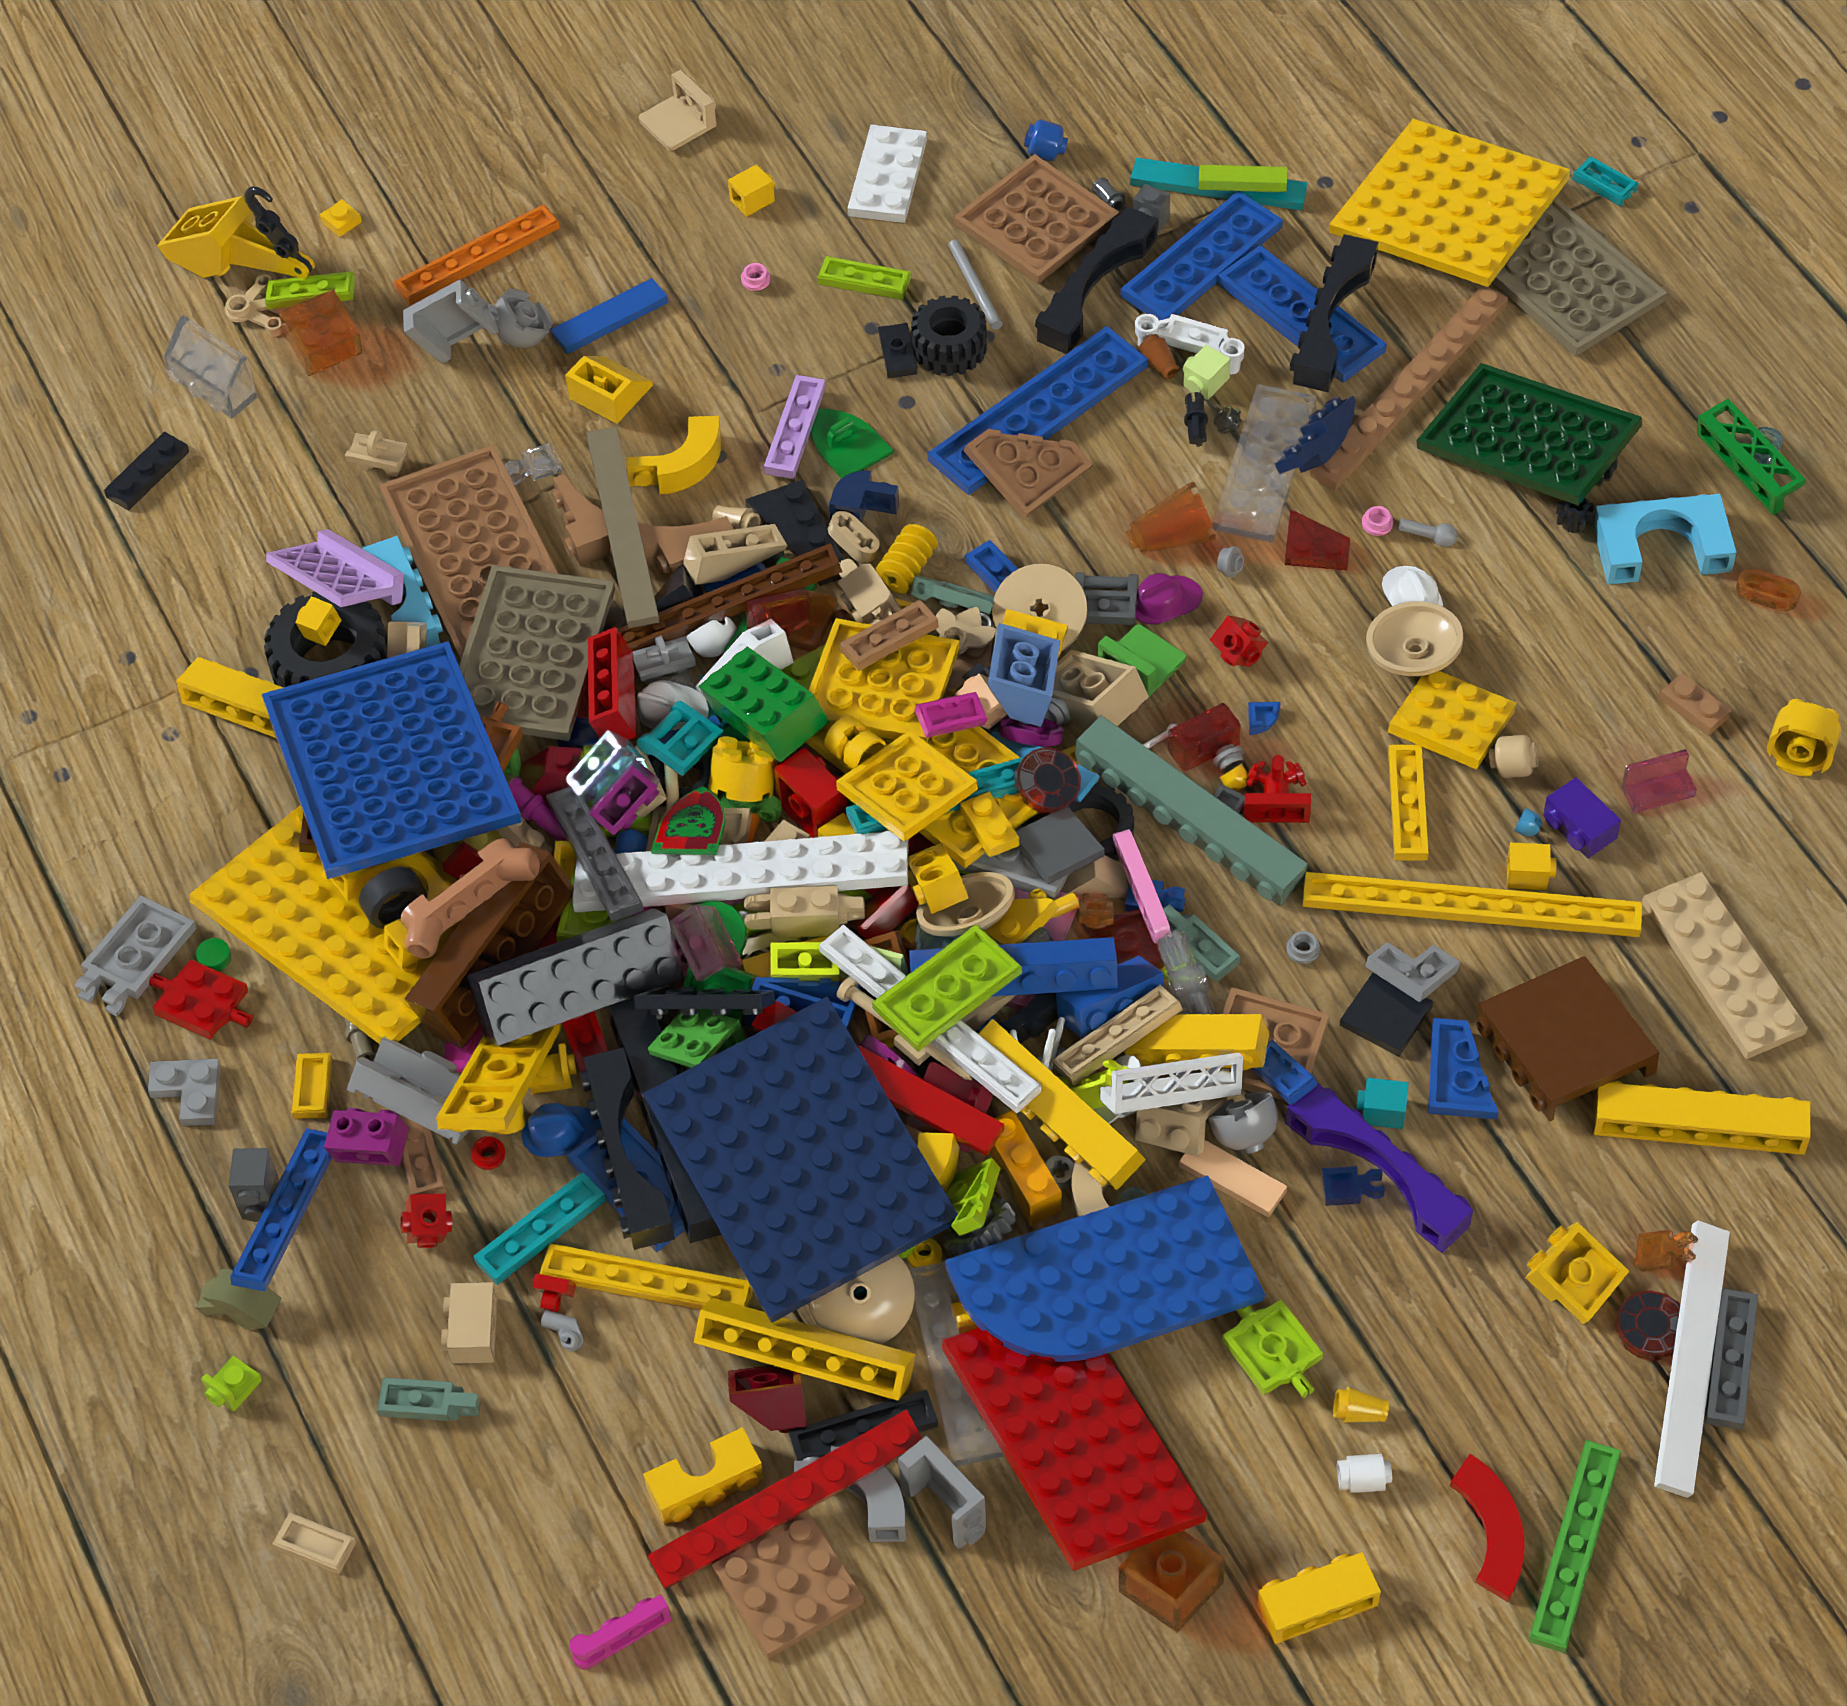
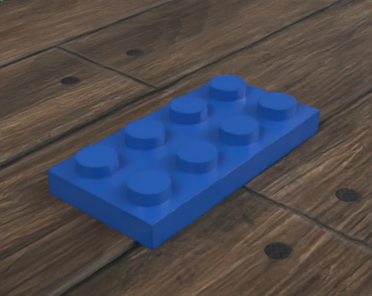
[567,1118,685,1253]

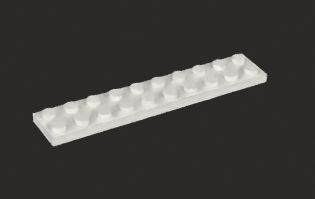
[573,831,908,912]

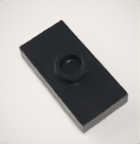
[878,323,917,378]

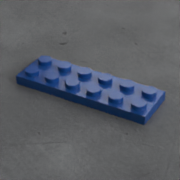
[1121,191,1283,321]
[1217,245,1387,383]

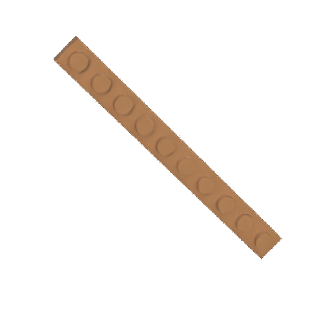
[1310,285,1509,491]

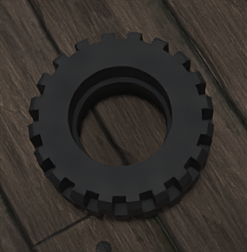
[264,591,388,687]

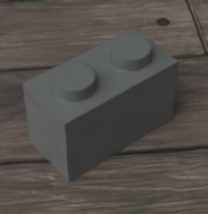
[229,1148,279,1222]

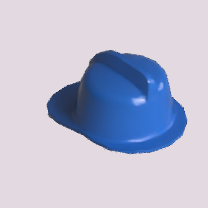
[522,1102,601,1157]

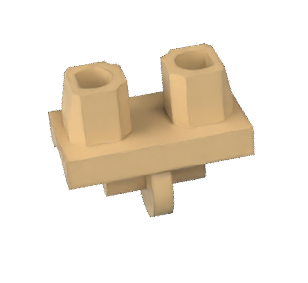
[345,430,408,477]

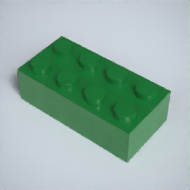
[698,646,830,763]

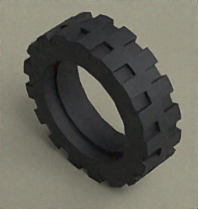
[1047,783,1134,861]

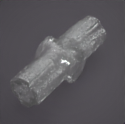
[1157,931,1216,1014]

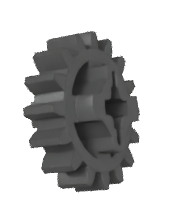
[943,1197,1016,1257]

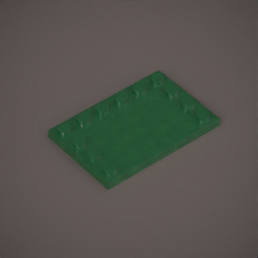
[1416,363,1642,506]

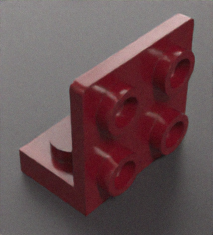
[905,1062,994,1154]

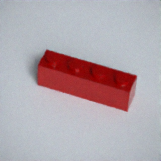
[587,627,636,748]

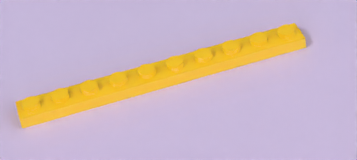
[1303,872,1642,937]

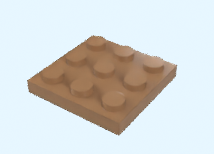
[1206,987,1330,1101]
[712,1510,865,1660]

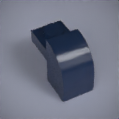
[829,471,899,523]

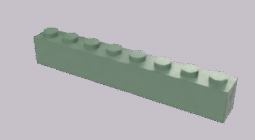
[1075,715,1308,906]

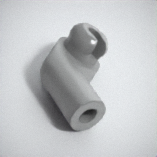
[541,1310,584,1351]

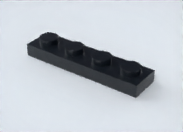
[788,1389,938,1461]

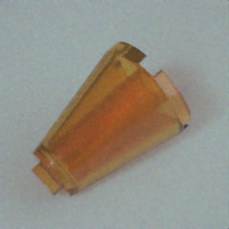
[1126,481,1217,552]

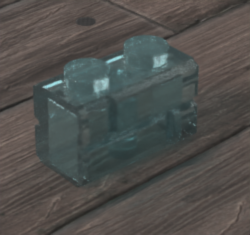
[566,730,644,804]

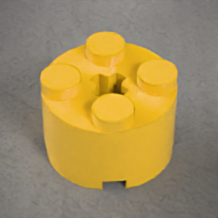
[1767,699,1841,777]
[708,736,777,802]

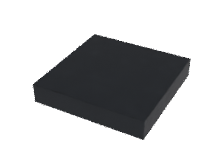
[1339,972,1433,1057]

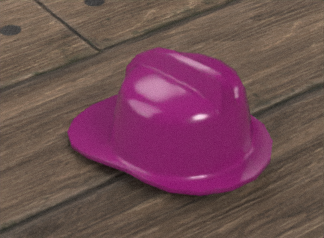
[1135,573,1203,625]

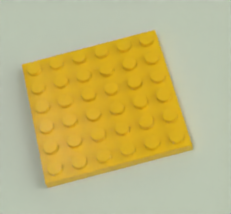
[1329,119,1570,287]

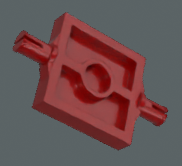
[149,959,253,1040]

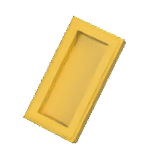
[292,1053,333,1119]

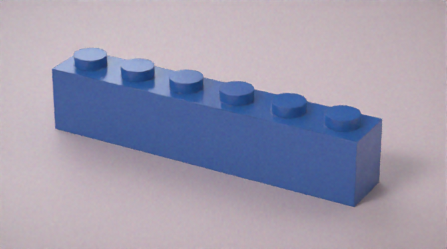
[909,937,1118,997]

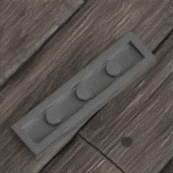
[1705,1288,1758,1430]

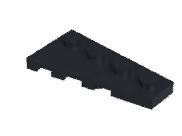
[745,480,844,586]
[634,986,775,1015]

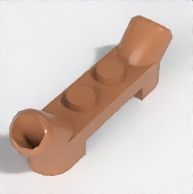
[401,838,540,958]

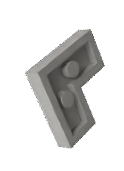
[1365,942,1461,1002]
[148,1059,221,1126]

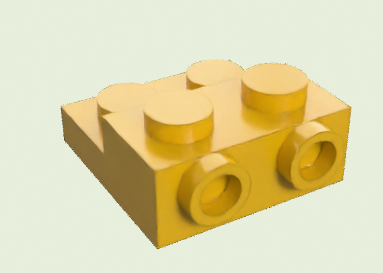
[1525,1222,1629,1324]

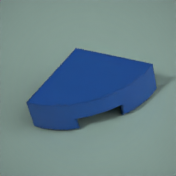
[1248,702,1281,735]

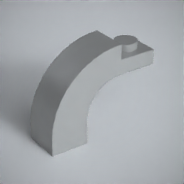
[794,1446,906,1542]

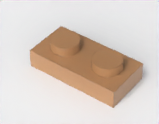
[1659,673,1731,736]

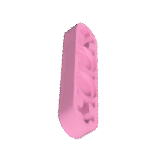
[1113,829,1172,943]

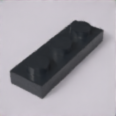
[104,431,189,511]

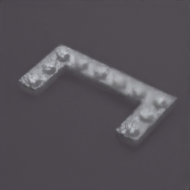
[909,1262,1005,1467]

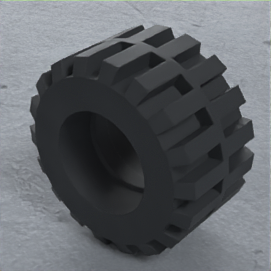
[911,295,987,376]

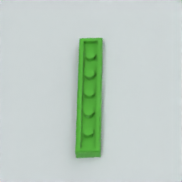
[1528,1440,1621,1653]

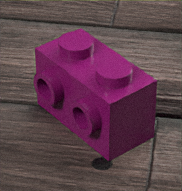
[589,758,660,835]
[324,1108,409,1166]

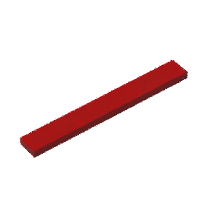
[752,1000,1005,1157]

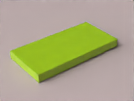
[872,924,1022,1052]

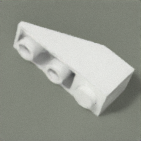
[696,619,794,699]

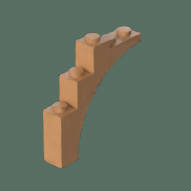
[551,474,734,578]

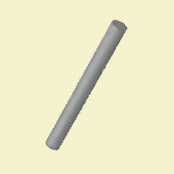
[948,239,1003,330]

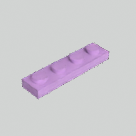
[764,375,826,479]

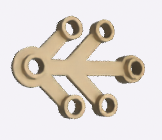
[224,274,313,337]

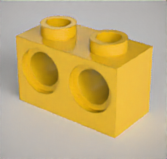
[908,843,969,914]

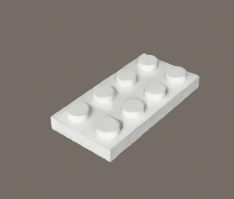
[848,125,927,223]

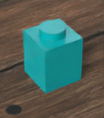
[1356,1077,1409,1129]

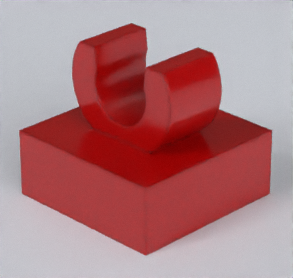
[532,1273,576,1313]

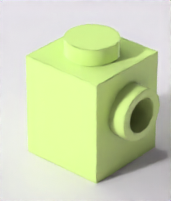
[1183,344,1231,400]

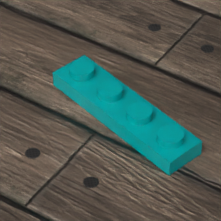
[473,1172,606,1285]

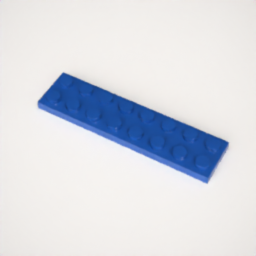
[927,326,1148,496]

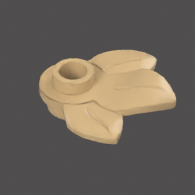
[936,607,996,655]

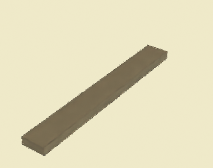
[586,427,659,628]

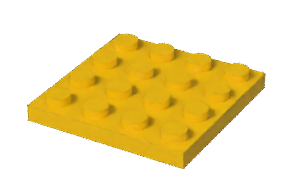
[809,618,960,743]

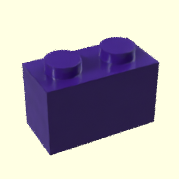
[1543,777,1621,858]

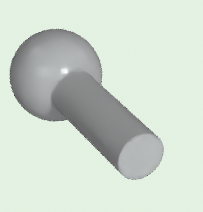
[1398,518,1458,547]

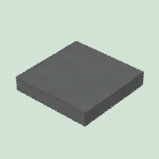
[1016,806,1104,884]

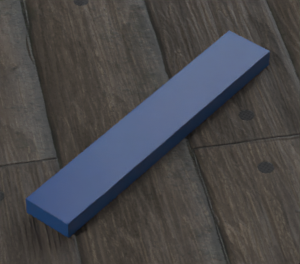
[230,1128,332,1292]

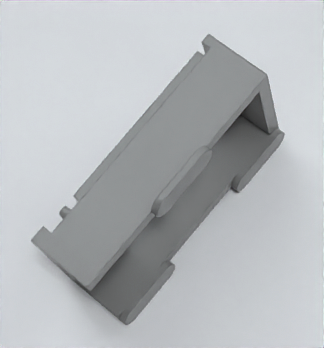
[346,1037,470,1145]

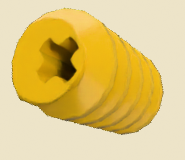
[876,524,938,594]

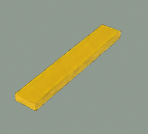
[540,1243,753,1310]

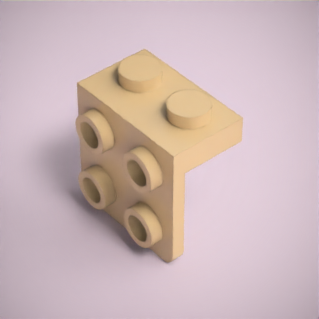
[639,69,717,151]
[1135,1097,1227,1156]

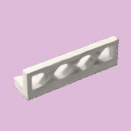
[1100,1052,1243,1114]

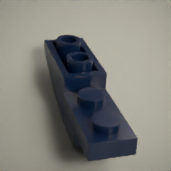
[1274,396,1356,474]

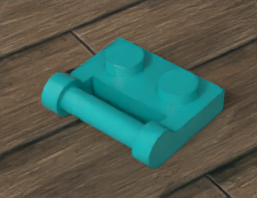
[637,701,724,776]

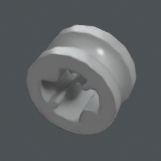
[1045,1156,1074,1191]

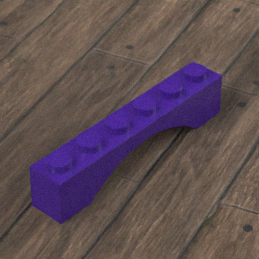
[1285,1083,1473,1253]

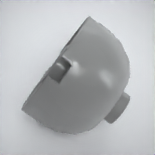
[494,288,553,348]
[1207,1091,1278,1154]

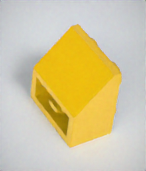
[565,356,653,424]

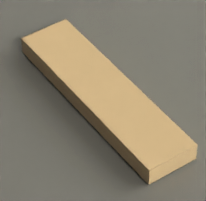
[1051,985,1183,1086]

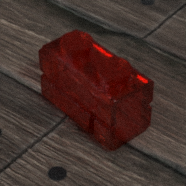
[1168,702,1241,772]

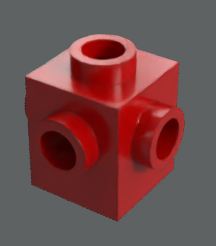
[1209,615,1268,667]
[400,1193,453,1248]

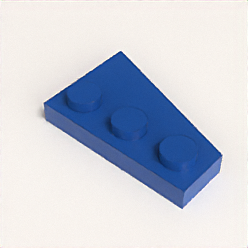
[1428,1018,1499,1119]

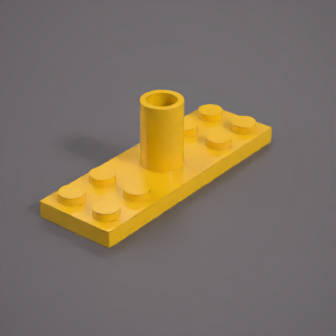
[436,1023,562,1134]

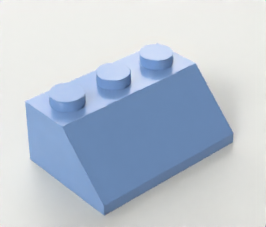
[988,623,1060,727]

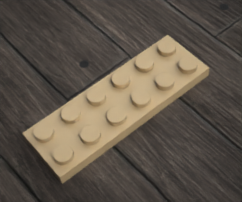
[1642,872,1808,1059]

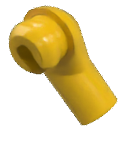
[1028,889,1079,918]

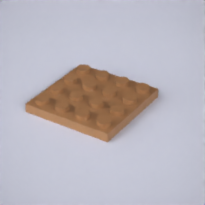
[953,154,1119,284]

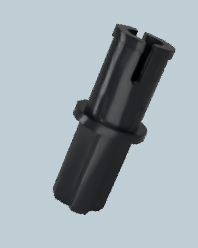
[1184,392,1208,447]

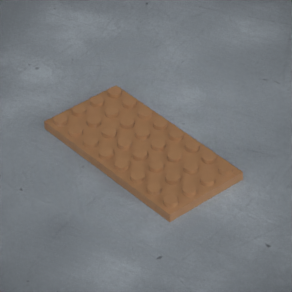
[379,444,558,662]

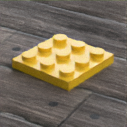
[1388,671,1517,769]
[836,730,978,842]

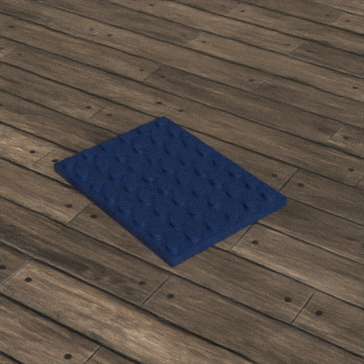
[643,997,958,1323]

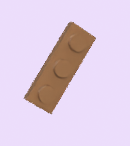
[840,600,939,671]

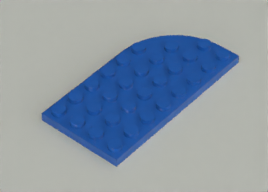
[945,1175,1265,1362]

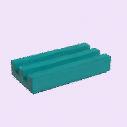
[1572,156,1639,207]

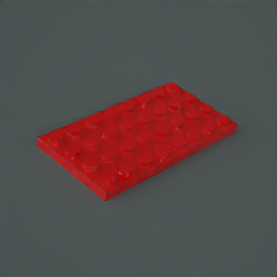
[942,1327,1207,1571]

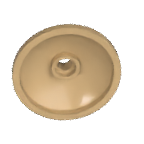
[1366,601,1463,676]
[916,872,1015,938]
[808,1255,915,1344]

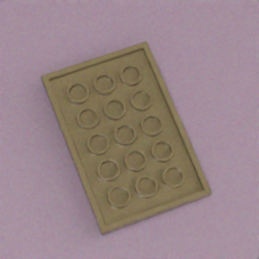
[1492,197,1667,357]
[459,565,615,741]

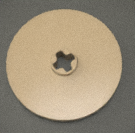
[992,564,1087,651]

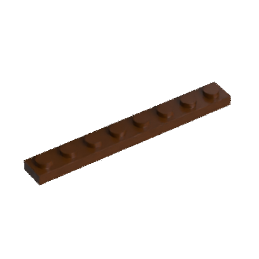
[618,543,843,652]

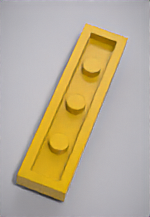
[1388,745,1429,861]

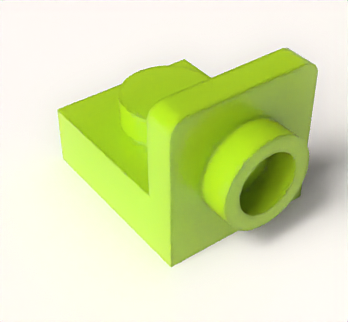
[201,1355,262,1412]

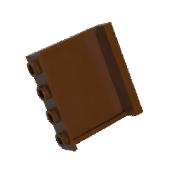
[1476,956,1659,1122]

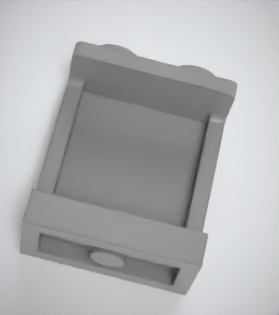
[403,279,499,364]
[898,1436,986,1549]

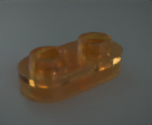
[1736,569,1801,611]

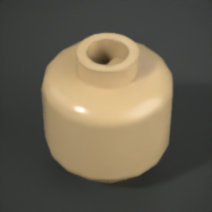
[1489,735,1539,778]

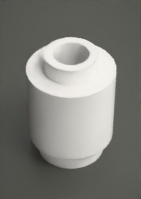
[1337,1454,1392,1493]

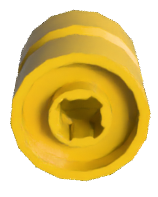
[824,715,887,770]

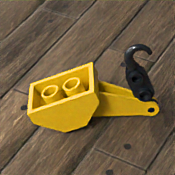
[157,186,315,279]

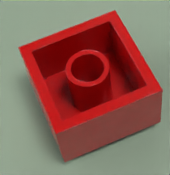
[774,747,849,838]

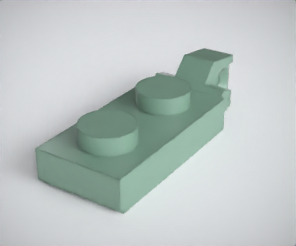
[911,575,994,615]
[1163,904,1241,983]
[377,1378,481,1421]

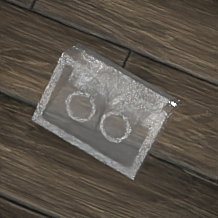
[164,315,257,419]

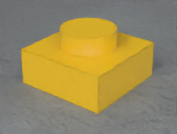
[320,199,362,237]

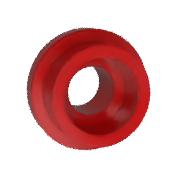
[471,1136,506,1170]

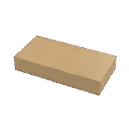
[272,1512,356,1575]

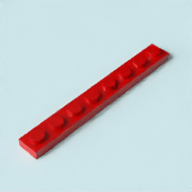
[647,1409,923,1589]

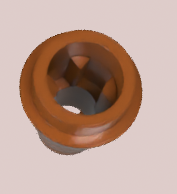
[1139,334,1180,380]

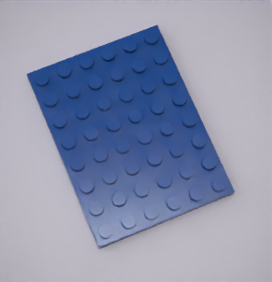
[262,641,522,879]

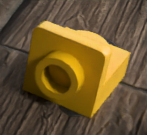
[530,1043,577,1094]

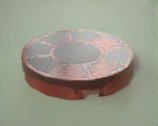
[1015,747,1081,814]
[1615,1291,1680,1361]

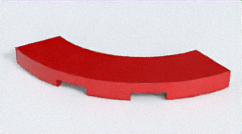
[1450,1454,1525,1602]

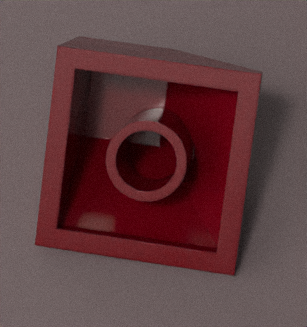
[519,746,586,821]
[728,1365,807,1433]

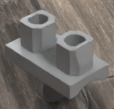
[633,636,696,685]

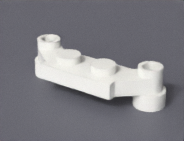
[1135,314,1245,374]

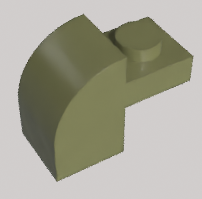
[195,1269,282,1330]

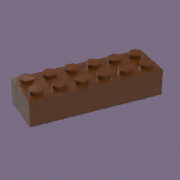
[404,842,574,1049]

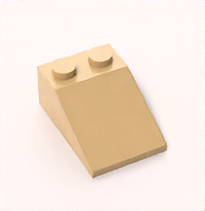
[1052,649,1149,730]

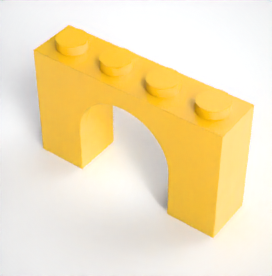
[330,852,464,969]

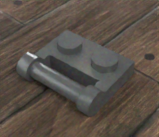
[1075,572,1139,625]

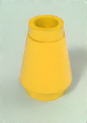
[1333,1387,1389,1423]

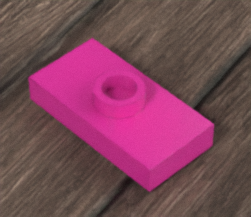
[915,692,988,738]

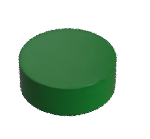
[196,938,231,971]

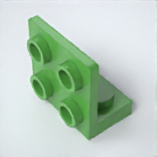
[1098,624,1186,699]
[648,1009,747,1068]

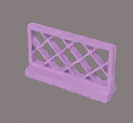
[266,529,404,607]

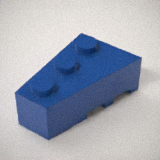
[743,977,862,1031]

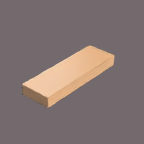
[1179,1140,1287,1218]

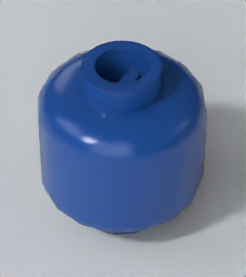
[1024,119,1068,162]

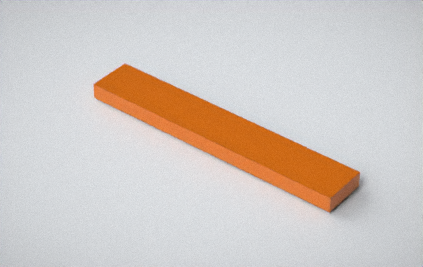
[393,204,560,306]

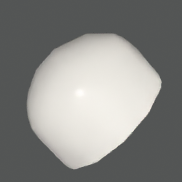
[686,617,737,658]

